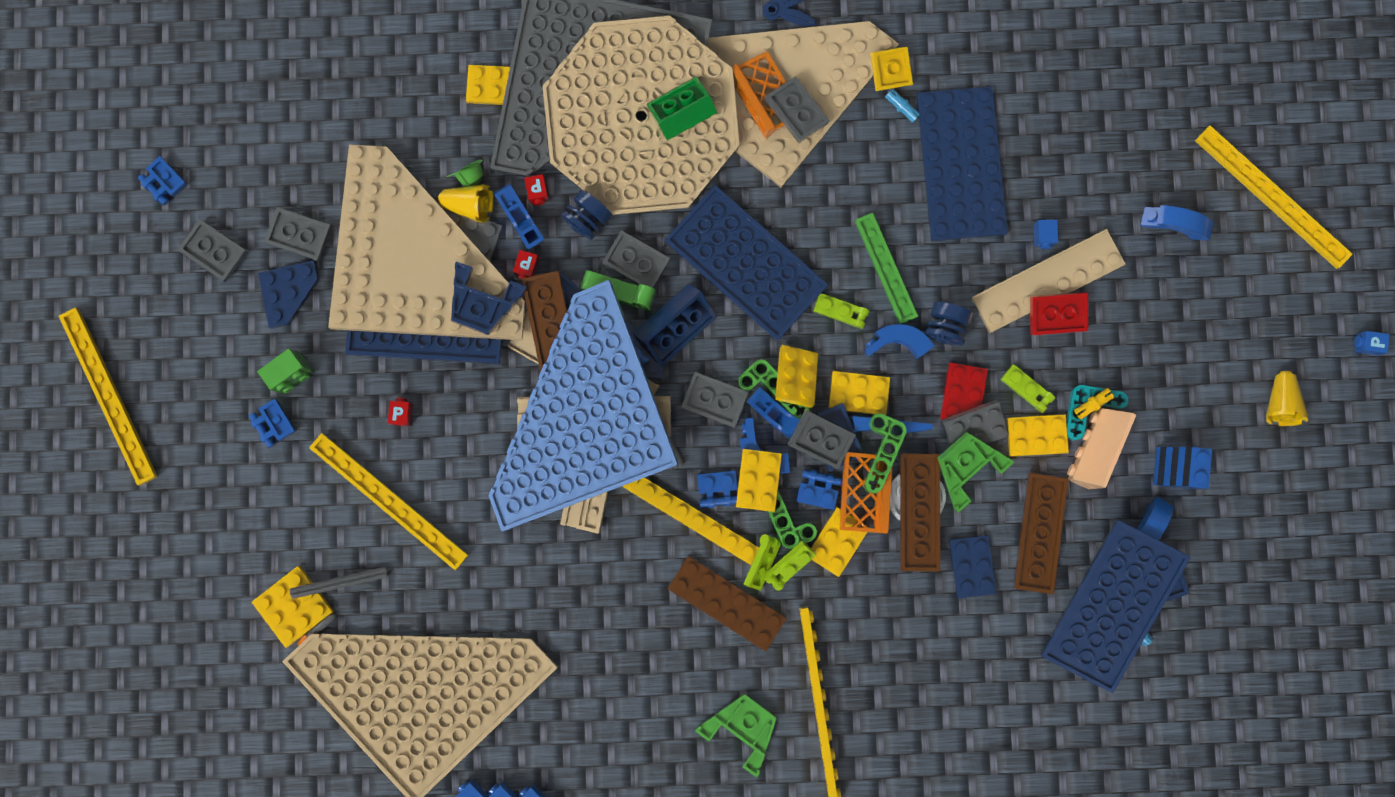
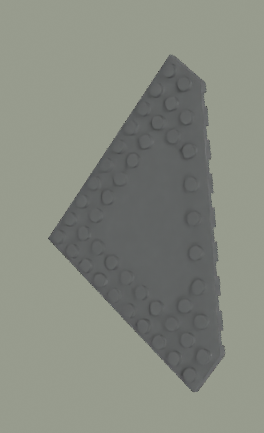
[490,0,712,177]

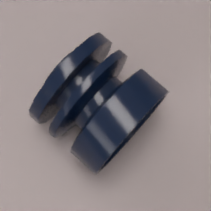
[561,190,612,240]
[925,302,973,346]

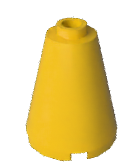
[438,185,494,223]
[1266,371,1308,426]

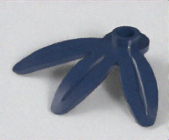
[763,0,816,27]

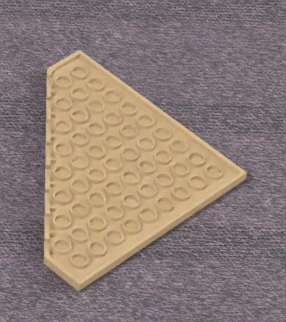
[707,21,899,188]
[328,145,526,340]
[282,634,558,797]

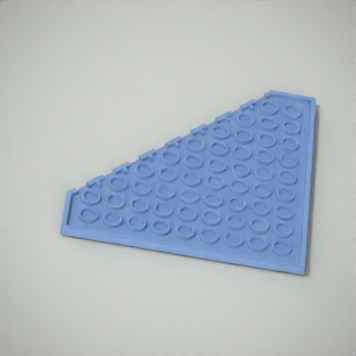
[488,280,679,532]

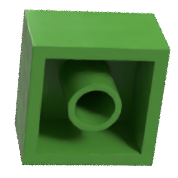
[257,348,314,394]

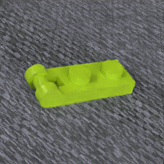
[813,293,870,329]
[1000,364,1055,413]
[744,534,781,591]
[763,541,816,591]

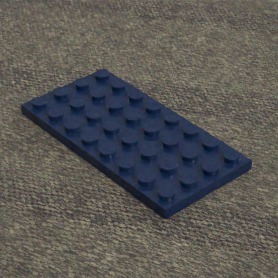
[916,87,1008,242]
[664,185,828,342]
[345,330,502,364]
[1041,519,1191,694]

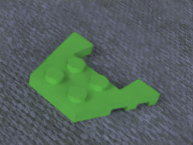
[938,432,1014,512]
[695,693,776,778]

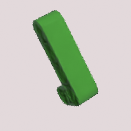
[580,271,656,311]
[738,360,809,420]
[864,413,907,494]
[768,489,817,549]

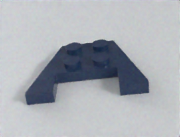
[451,261,527,335]

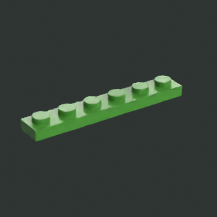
[854,213,918,324]

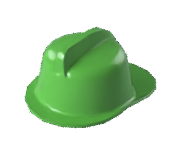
[446,159,483,186]

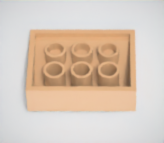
[1067,408,1136,489]

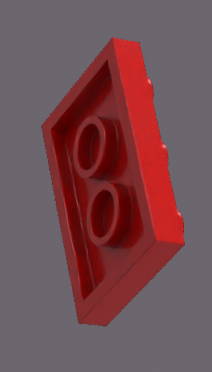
[1030,292,1088,335]
[940,363,988,420]

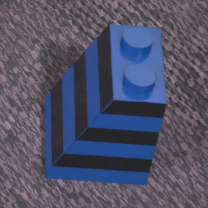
[1153,447,1212,490]

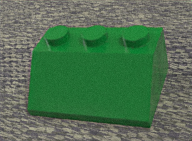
[646,77,717,140]

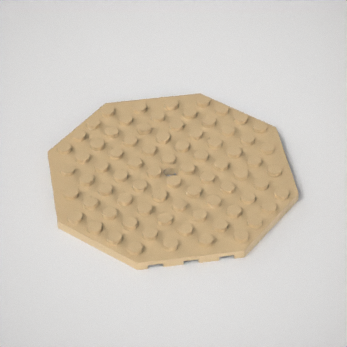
[543,16,740,215]

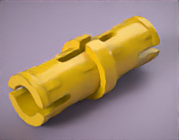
[1074,388,1114,420]

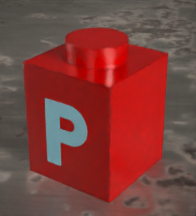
[524,174,549,206]
[513,250,540,280]
[387,398,413,427]

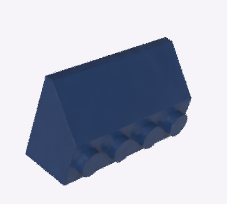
[633,284,717,367]

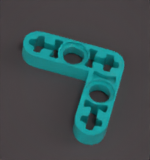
[1066,385,1128,441]

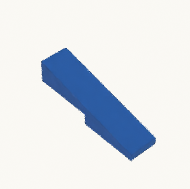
[851,416,933,435]

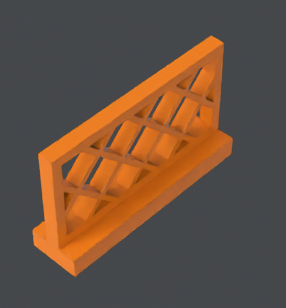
[731,51,786,138]
[839,452,892,533]

